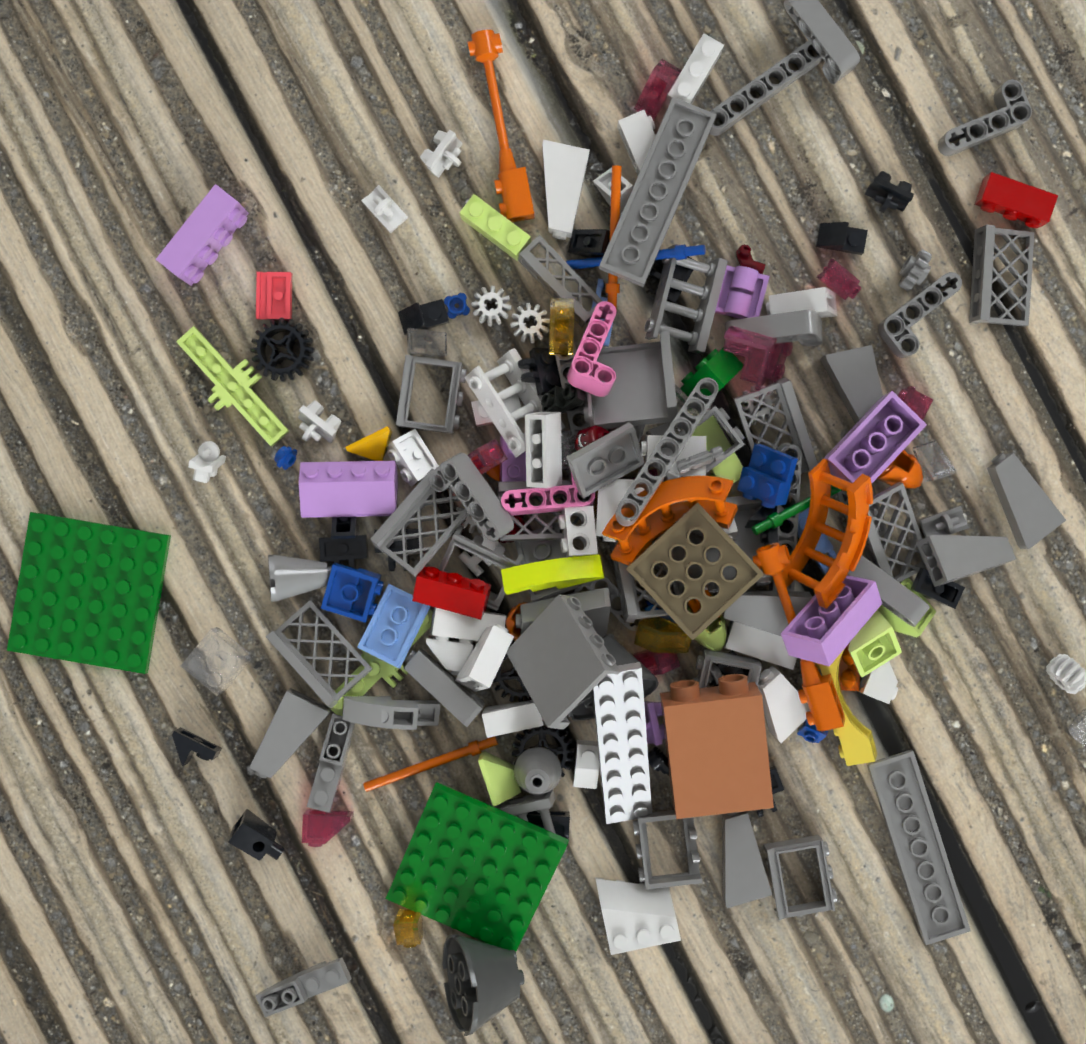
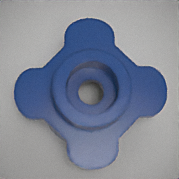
[444,293,470,319]
[274,446,297,470]

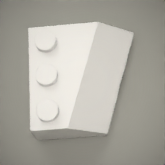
[595,877,681,955]

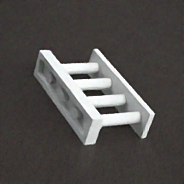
[464,348,565,458]

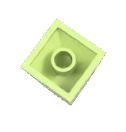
[878,577,936,637]
[848,609,902,678]
[478,751,522,807]

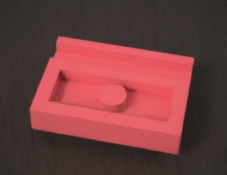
[256,272,293,321]

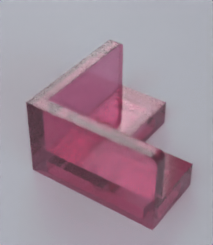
[723,326,777,391]

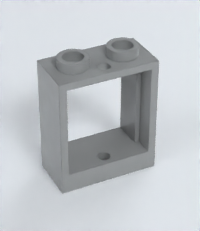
[677,406,745,473]

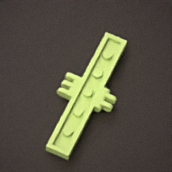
[176,326,289,447]
[330,608,433,716]

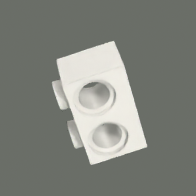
[558,506,598,557]

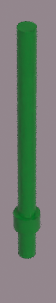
[752,485,842,535]

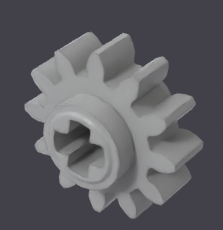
[899,249,932,291]

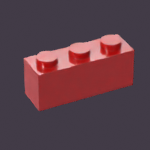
[974,172,1058,228]
[412,566,491,620]

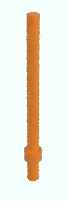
[605,165,622,313]
[363,736,498,792]

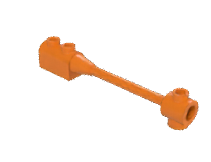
[468,29,535,223]
[753,543,845,731]

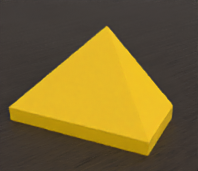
[345,426,392,461]

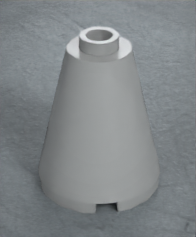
[268,554,332,602]
[514,747,562,795]

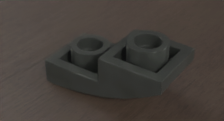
[541,384,585,414]

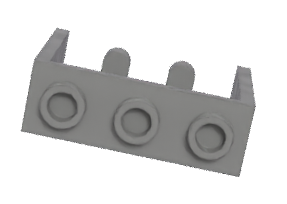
[396,355,467,434]
[439,525,523,611]
[693,648,762,688]
[633,810,703,889]
[763,835,837,920]

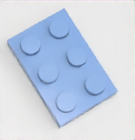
[357,584,431,668]

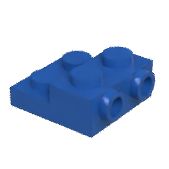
[737,444,798,508]
[321,563,384,623]

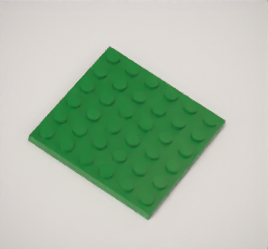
[7,512,171,674]
[385,782,569,952]

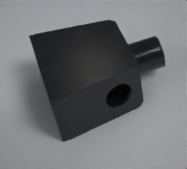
[228,809,285,861]

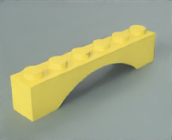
[815,649,877,766]

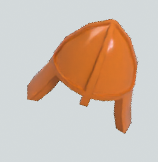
[876,450,923,489]

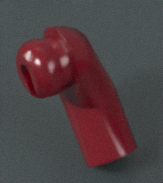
[736,244,766,274]

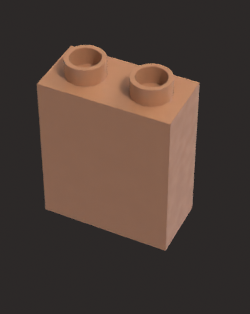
[660,674,774,819]

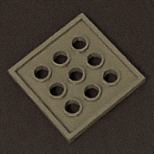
[626,502,764,641]

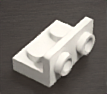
[387,429,439,487]

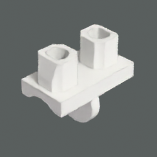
[420,130,463,178]
[361,185,408,233]
[298,400,341,443]
[188,441,226,483]

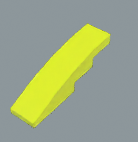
[501,554,605,595]

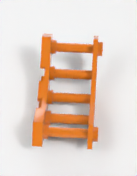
[782,459,873,609]
[602,476,738,565]

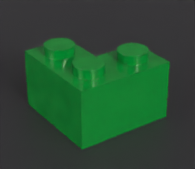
[677,345,745,411]

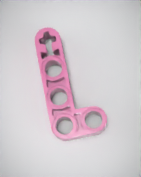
[567,301,616,397]
[501,472,595,516]

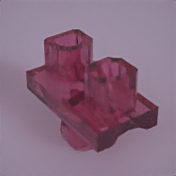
[816,258,861,300]

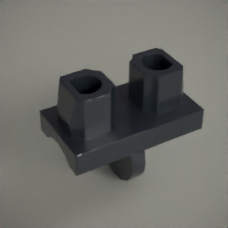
[865,171,914,213]

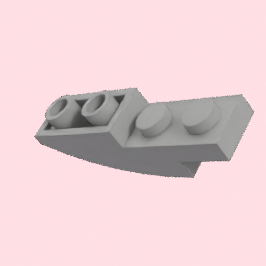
[342,696,440,730]
[307,714,355,813]
[256,957,352,1017]

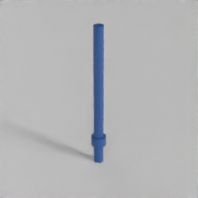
[566,244,706,269]

